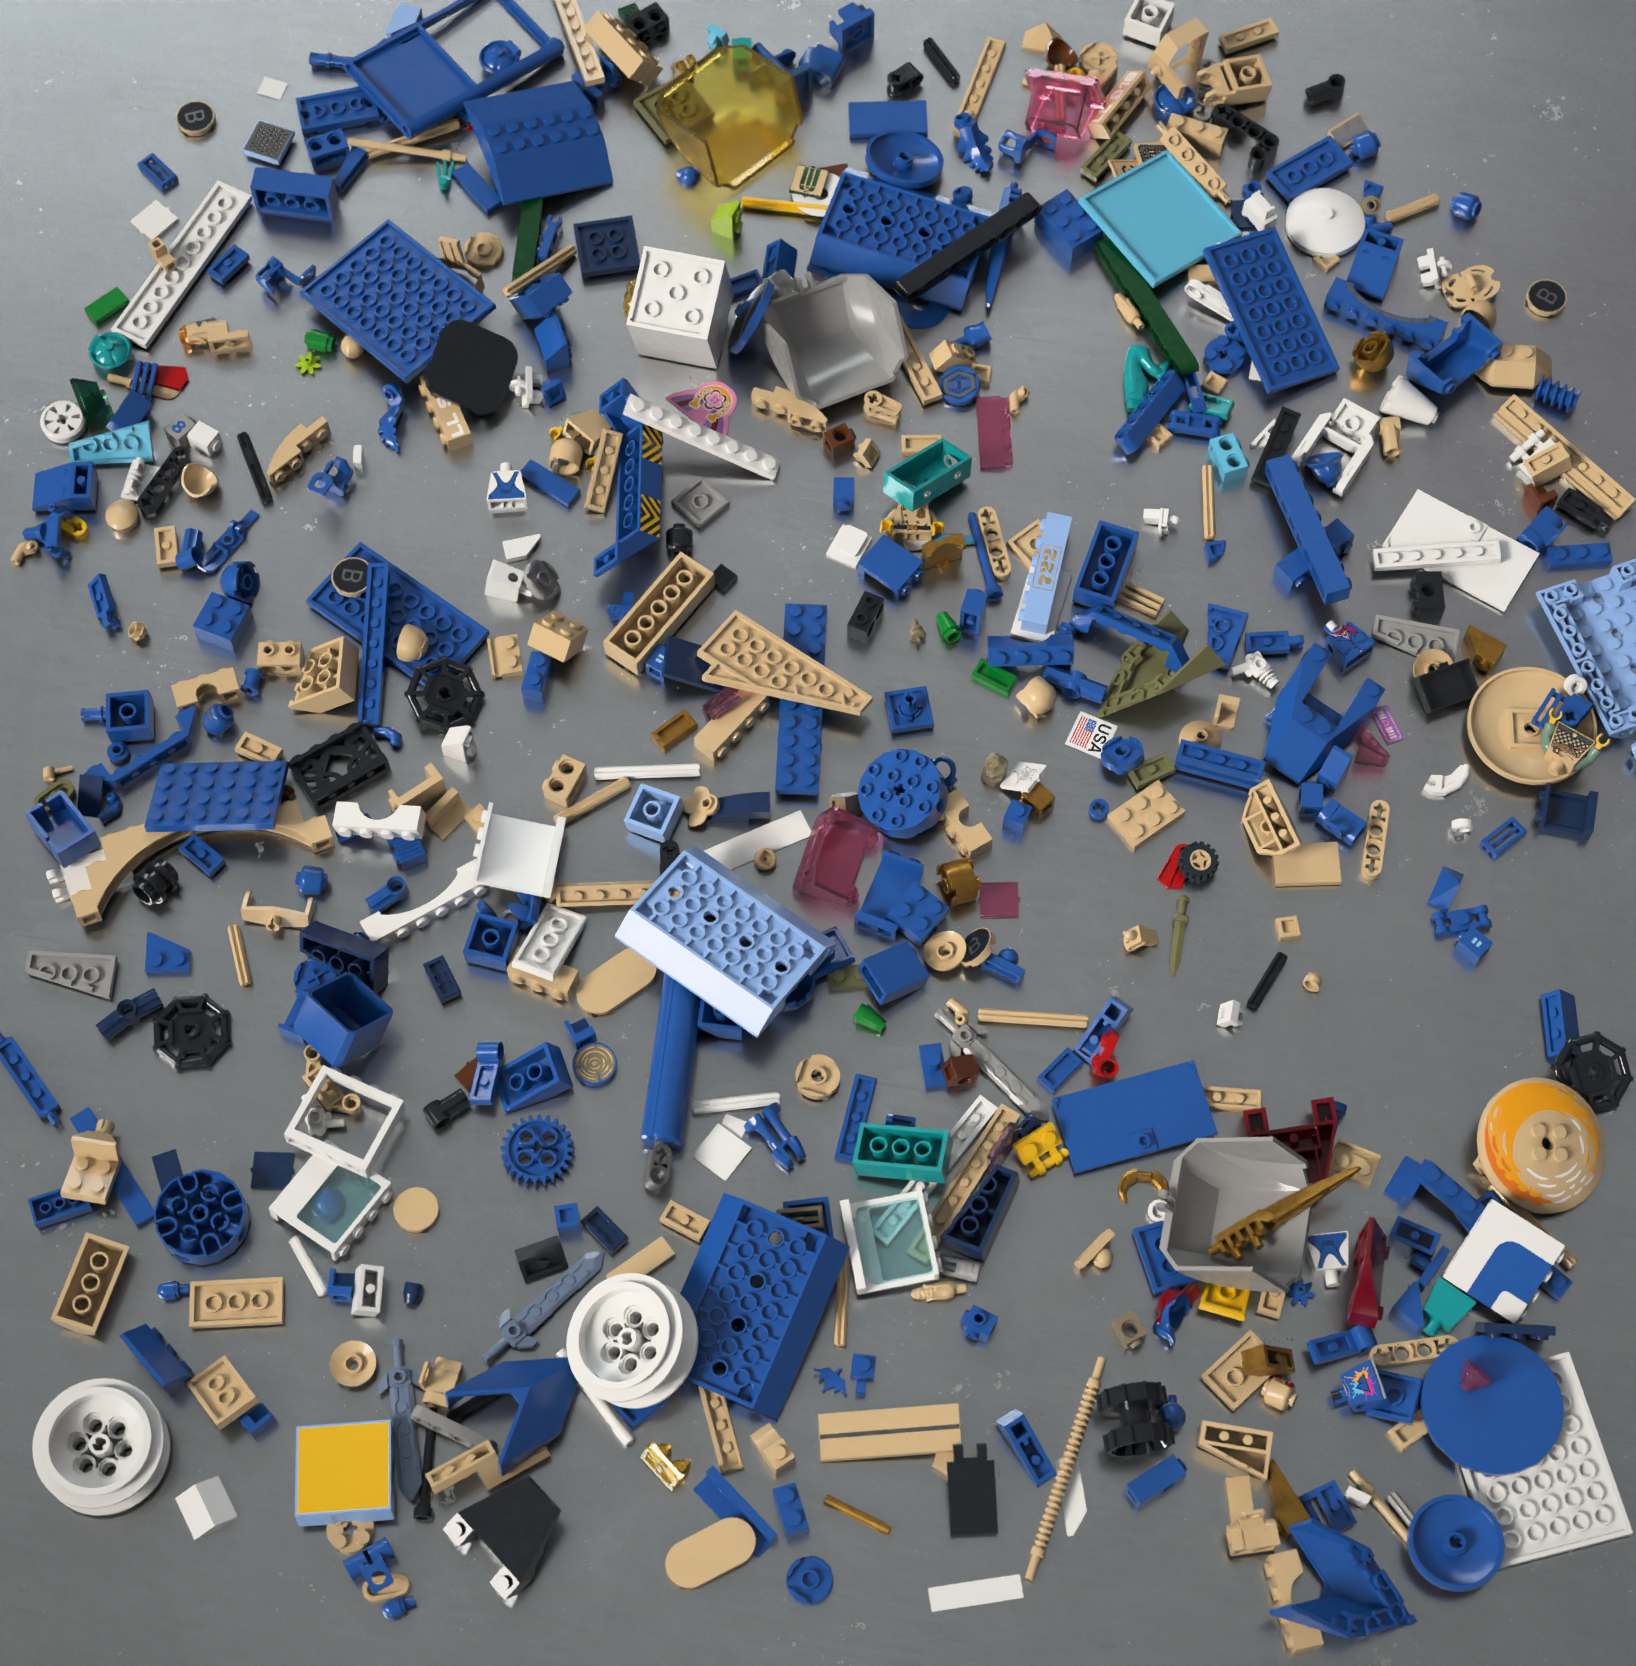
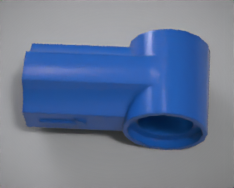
[175,528,204,570]
[365,876,409,913]

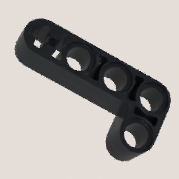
[1212,103,1279,172]

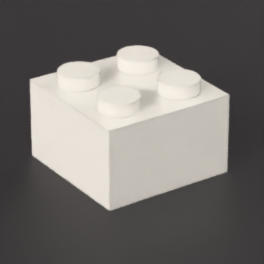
[1123,0,1175,46]

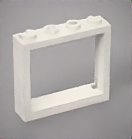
[284,1065,405,1178]

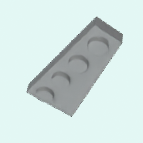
[1372,614,1460,663]
[25,950,118,1000]

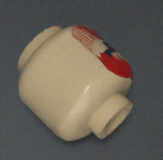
[1261,1376,1298,1411]

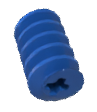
[1535,375,1582,413]

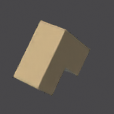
[148,237,177,273]

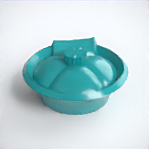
[87,332,132,369]

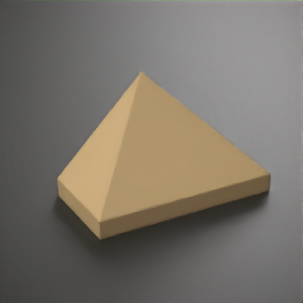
[1022,22,1063,53]

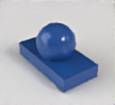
[981,947,1025,984]

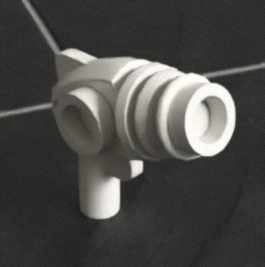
[1231,651,1280,690]
[301,1094,345,1136]

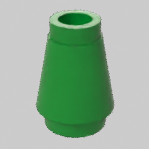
[936,611,962,643]
[853,1003,887,1032]

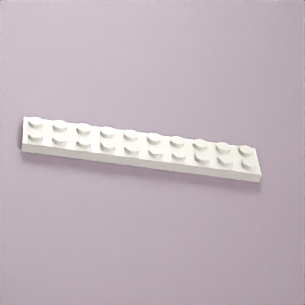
[111,181,253,349]

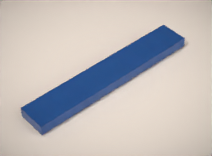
[69,1107,154,1228]

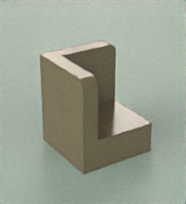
[828,792,863,819]

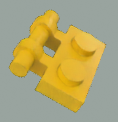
[1012,1122,1069,1179]

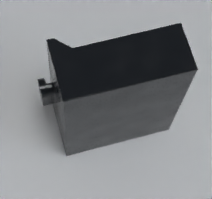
[1413,658,1479,714]

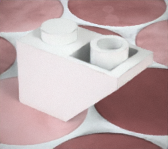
[441,725,477,763]

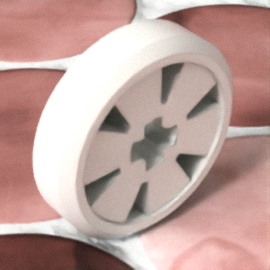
[40,400,87,443]

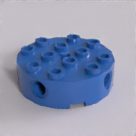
[858,749,948,839]
[153,1169,250,1265]

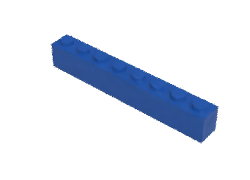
[1265,454,1352,605]

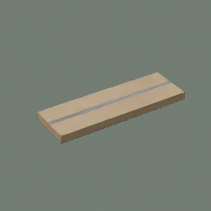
[818,1403,962,1462]

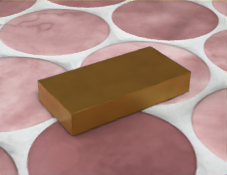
[651,709,698,751]

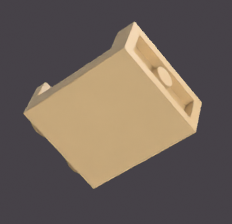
[388,763,447,814]

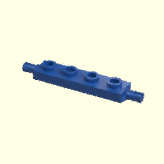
[0,1032,62,1127]

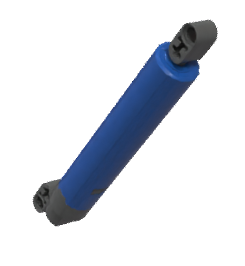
[640,915,716,1191]

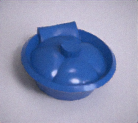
[479,40,522,74]
[1154,84,1196,116]

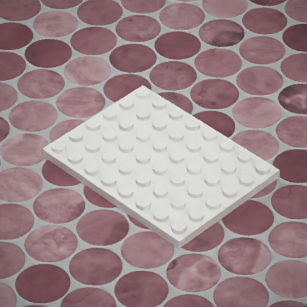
[1461,1352,1633,1569]

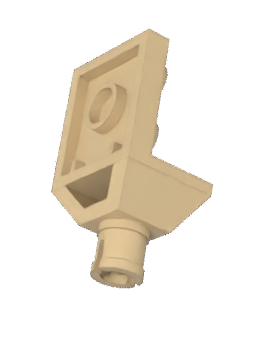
[60,1119,121,1205]

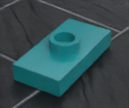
[1189,392,1235,420]

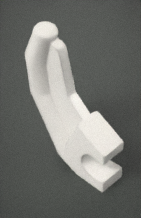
[1423,764,1470,796]

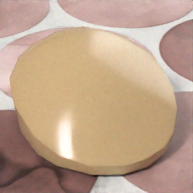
[105,499,139,533]

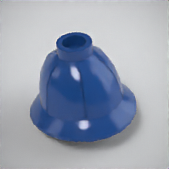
[1304,452,1344,488]

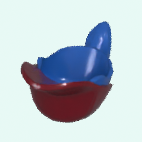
[1153,1281,1200,1346]

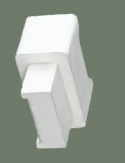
[1242,190,1278,231]

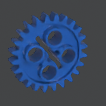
[500,1114,575,1187]

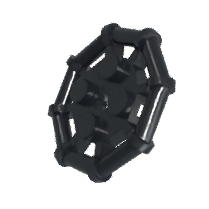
[404,656,485,734]
[152,993,232,1070]
[1550,1031,1634,1112]

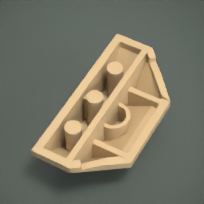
[1473,344,1552,389]
[1242,779,1302,857]

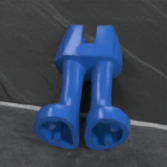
[744,1102,806,1170]

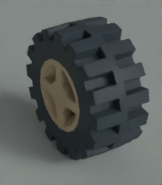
[1177,841,1219,883]

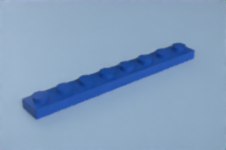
[358,563,391,727]
[1414,1160,1573,1301]

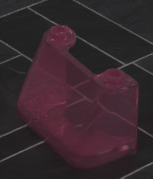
[793,805,879,907]

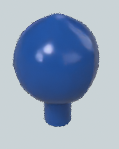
[1157,1394,1186,1431]

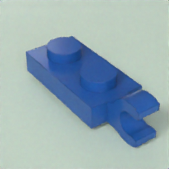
[536,214,562,264]
[88,573,121,630]
[1245,630,1304,655]

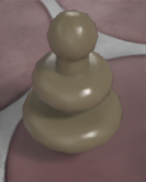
[909,619,926,643]

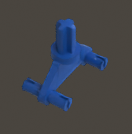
[22,503,74,560]

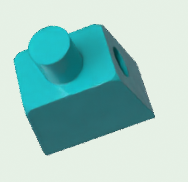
[1422,1277,1476,1337]

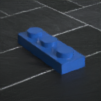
[1546,542,1613,569]

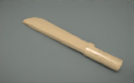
[107,373,179,399]

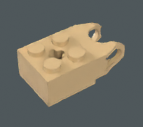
[1195,54,1273,106]

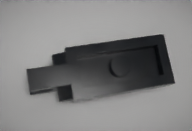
[1556,487,1614,533]

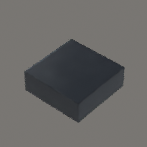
[713,564,737,593]

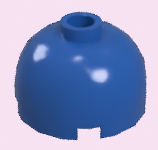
[220,561,260,603]

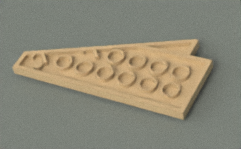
[697,610,873,716]

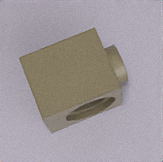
[1111,1310,1147,1350]

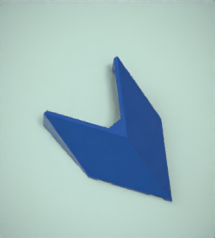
[445,1357,579,1477]
[1269,1518,1418,1639]

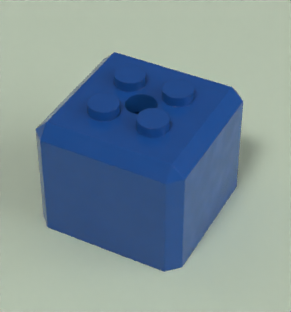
[294,972,393,1068]

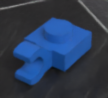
[850,1353,876,1396]

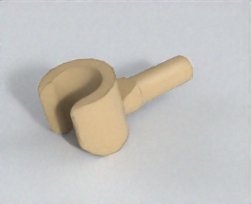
[43,765,73,782]

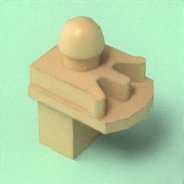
[1123,925,1159,952]

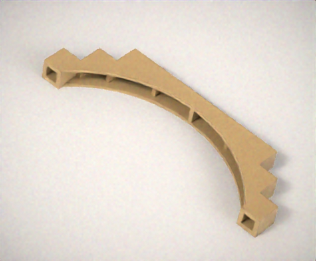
[70,800,335,927]

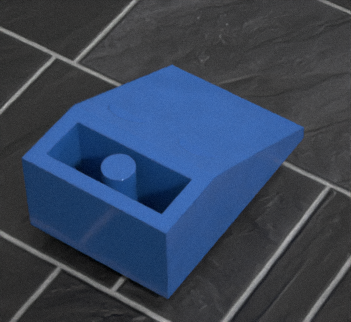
[1347,227,1404,300]
[32,461,98,511]

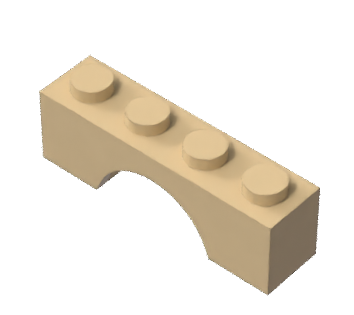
[1264,1549,1324,1654]

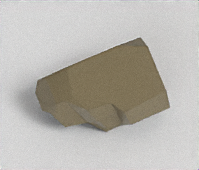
[981,753,1008,787]

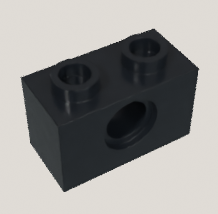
[1410,571,1445,618]

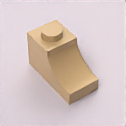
[750,1423,796,1476]

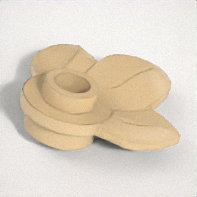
[682,786,720,827]

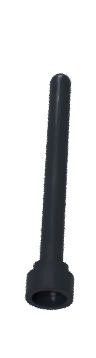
[413,1407,437,1521]

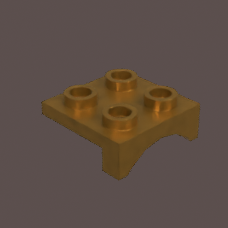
[921,532,967,572]

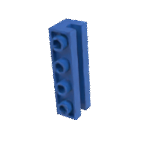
[1174,739,1266,789]

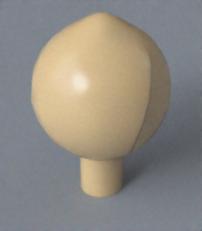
[341,335,365,359]

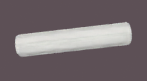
[289,1235,328,1297]

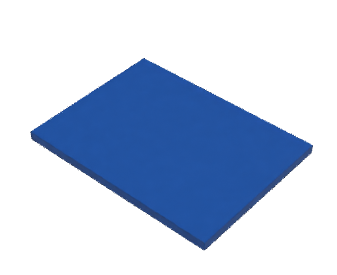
[299,219,496,383]

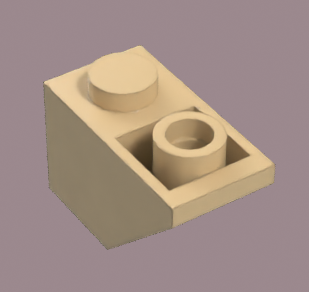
[929,340,978,372]

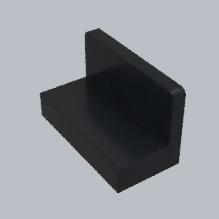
[515,1235,568,1281]

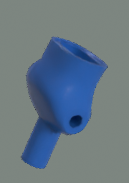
[952,321,992,348]

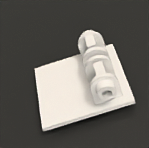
[120,457,172,505]

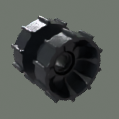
[1096,1381,1175,1458]

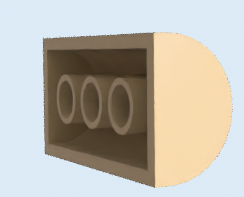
[51,1232,130,1335]

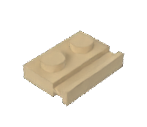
[487,634,523,679]
[1330,1138,1381,1187]

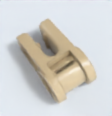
[863,390,902,424]

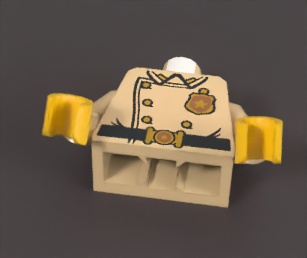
[879,503,944,541]

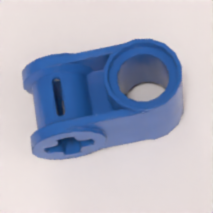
[1557,693,1594,730]

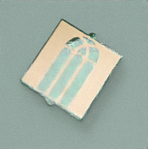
[789,164,829,199]

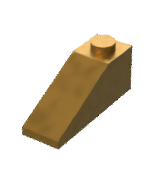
[1267,1459,1311,1539]

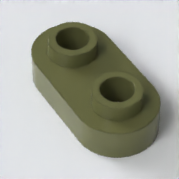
[34,779,75,814]

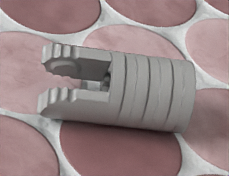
[939,1253,981,1282]

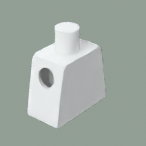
[484,559,532,602]

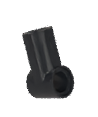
[1305,74,1345,105]
[423,1088,471,1130]

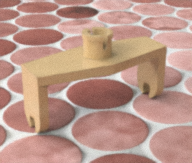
[241,890,315,931]

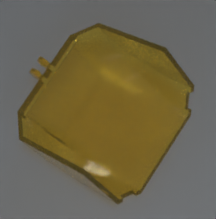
[656,44,804,190]

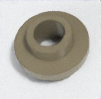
[1361,196,1381,215]

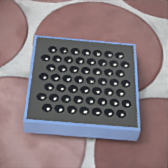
[242,120,295,165]

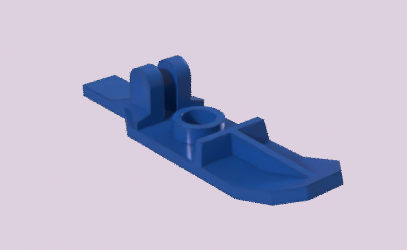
[198,509,260,573]

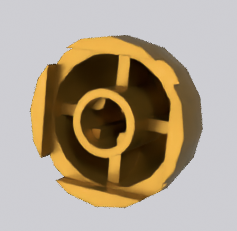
[1352,331,1394,372]

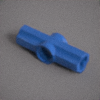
[1043,665,1108,704]

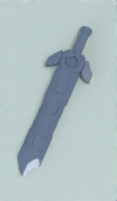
[481,1250,604,1364]
[378,1339,422,1500]

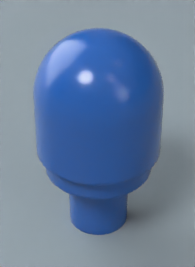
[157,1281,190,1300]
[382,1596,416,1619]

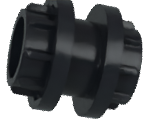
[132,859,179,905]

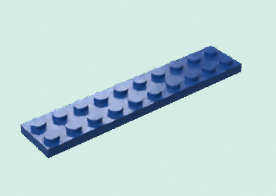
[775,603,827,795]

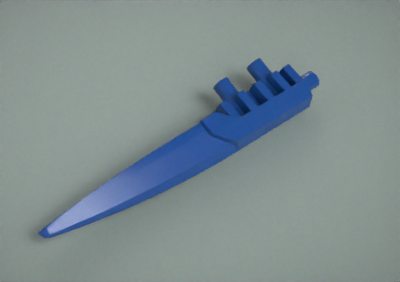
[986,182,1022,307]

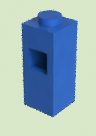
[1125,1454,1187,1509]

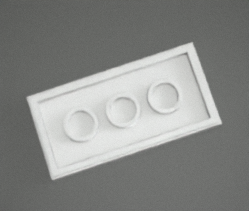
[1010,567,1072,643]
[512,902,588,982]

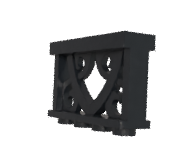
[288,721,390,811]

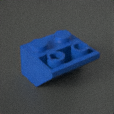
[534,312,572,373]

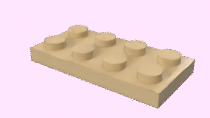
[189,1277,284,1329]

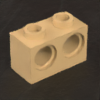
[542,754,587,808]

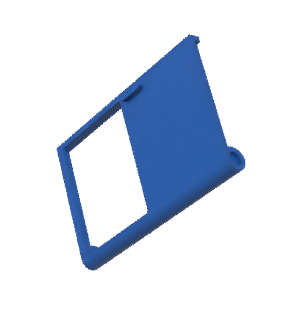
[343,0,564,140]

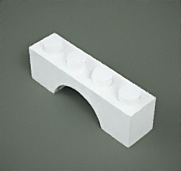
[332,802,426,841]

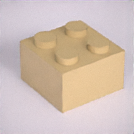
[527,611,589,662]

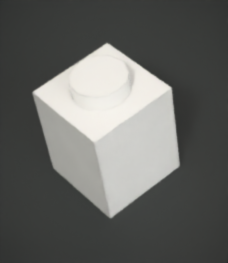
[187,421,222,457]

